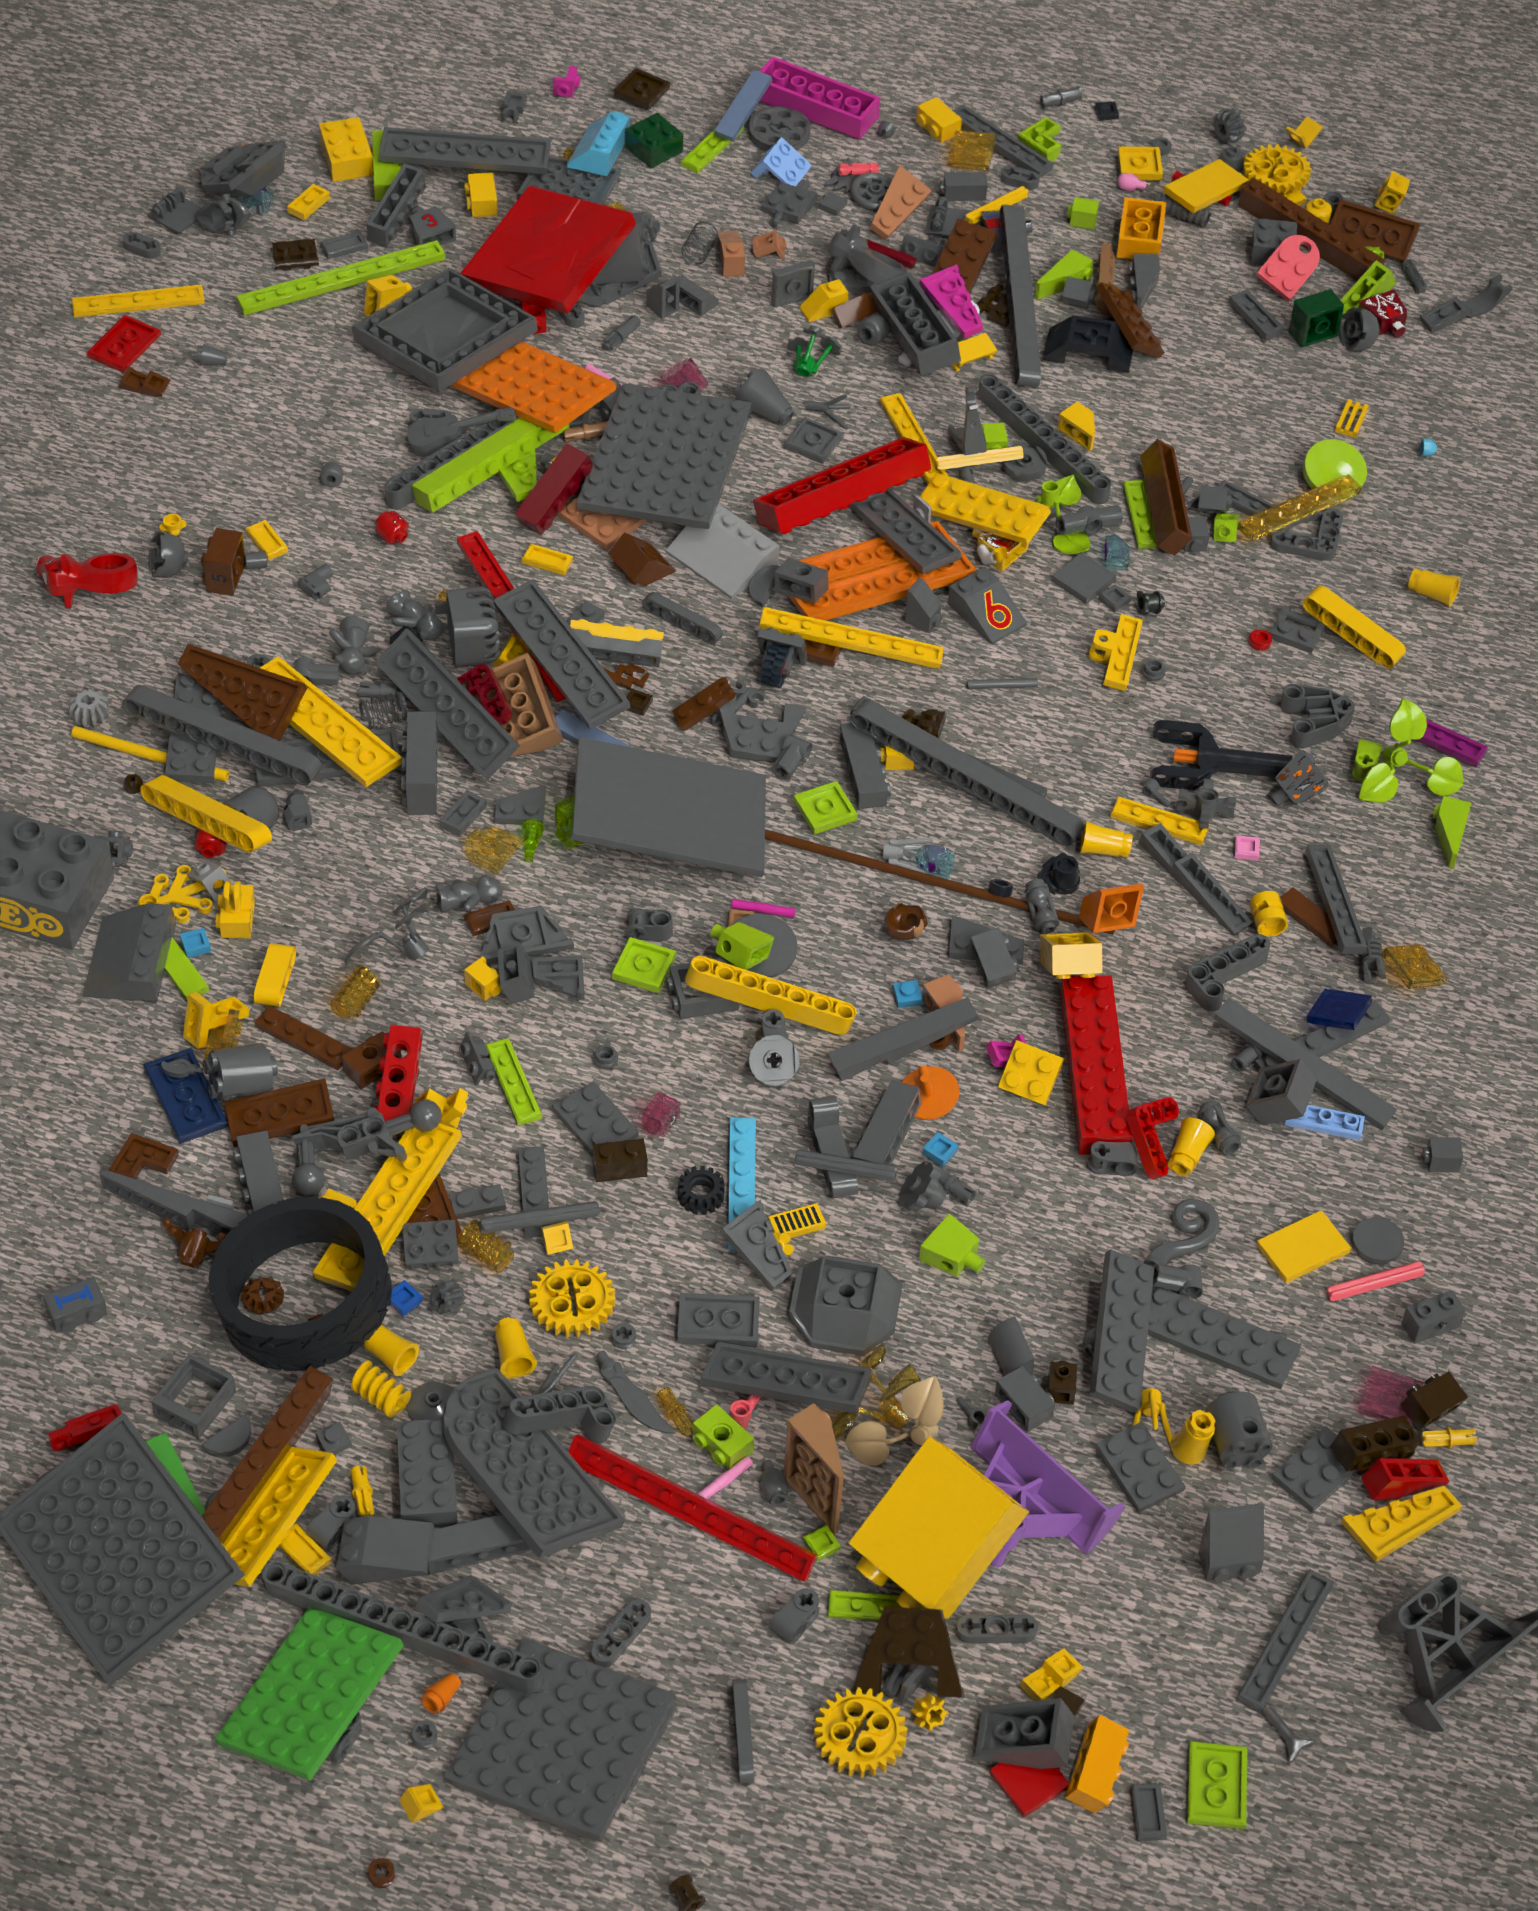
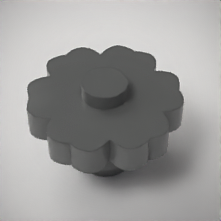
[899,1161,946,1212]

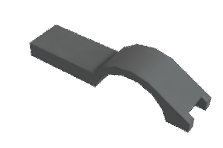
[1420,274,1512,333]

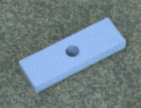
[1285,1105,1365,1140]

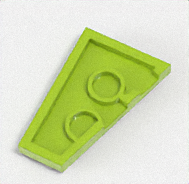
[498,449,537,502]

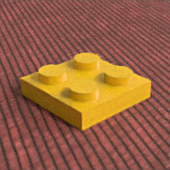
[1118,146,1163,180]
[998,1040,1064,1106]

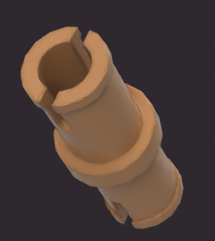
[563,421,607,443]

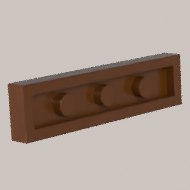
[255,1005,352,1070]

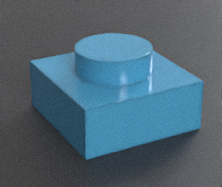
[180,928,211,958]
[892,980,923,1008]
[922,1132,959,1167]

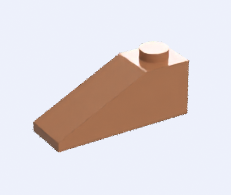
[717,231,745,276]
[922,974,965,1052]

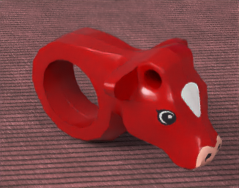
[36,553,138,609]

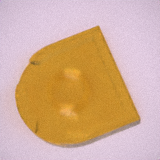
[465,827,523,875]

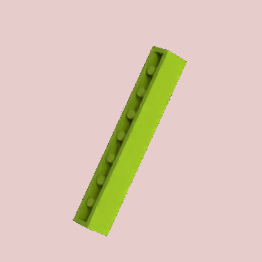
[412,418,570,513]

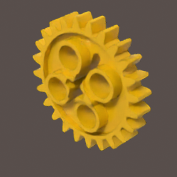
[1243,144,1311,195]
[529,1259,615,1338]
[814,1687,907,1778]

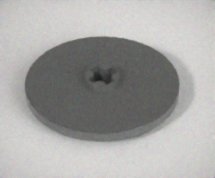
[730,914,797,978]

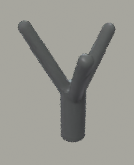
[806,394,850,429]

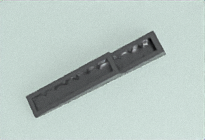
[1138,823,1253,936]
[828,997,979,1081]
[99,1169,248,1235]

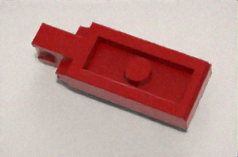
[48,1404,122,1452]

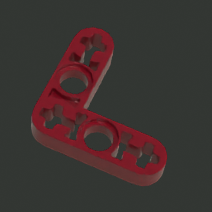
[457,664,512,725]

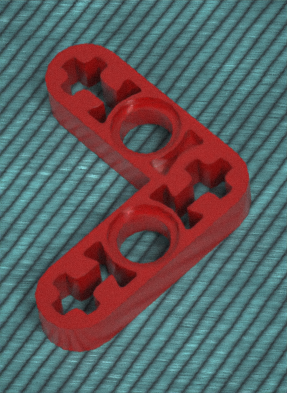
[1126,1097,1179,1180]

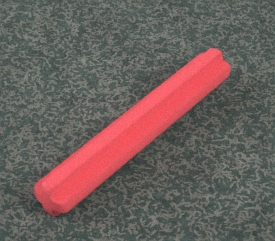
[1326,1261,1425,1301]

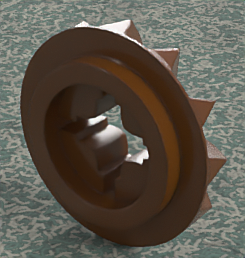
[241,1275,284,1314]

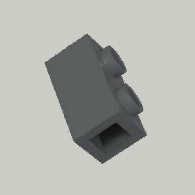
[940,172,988,201]

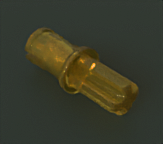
[656,1387,693,1437]

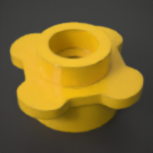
[159,514,187,536]

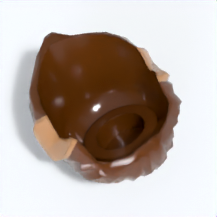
[884,903,928,940]

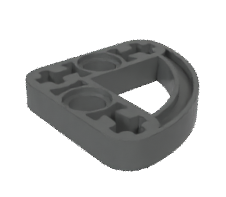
[1271,507,1343,561]

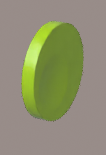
[1302,439,1367,500]

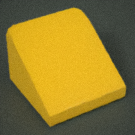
[399,1784,443,1823]

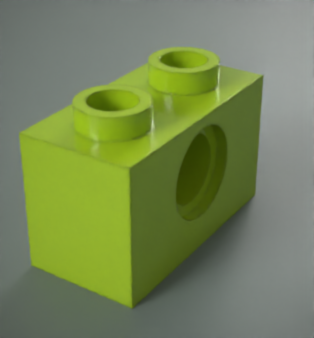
[692,1404,754,1470]

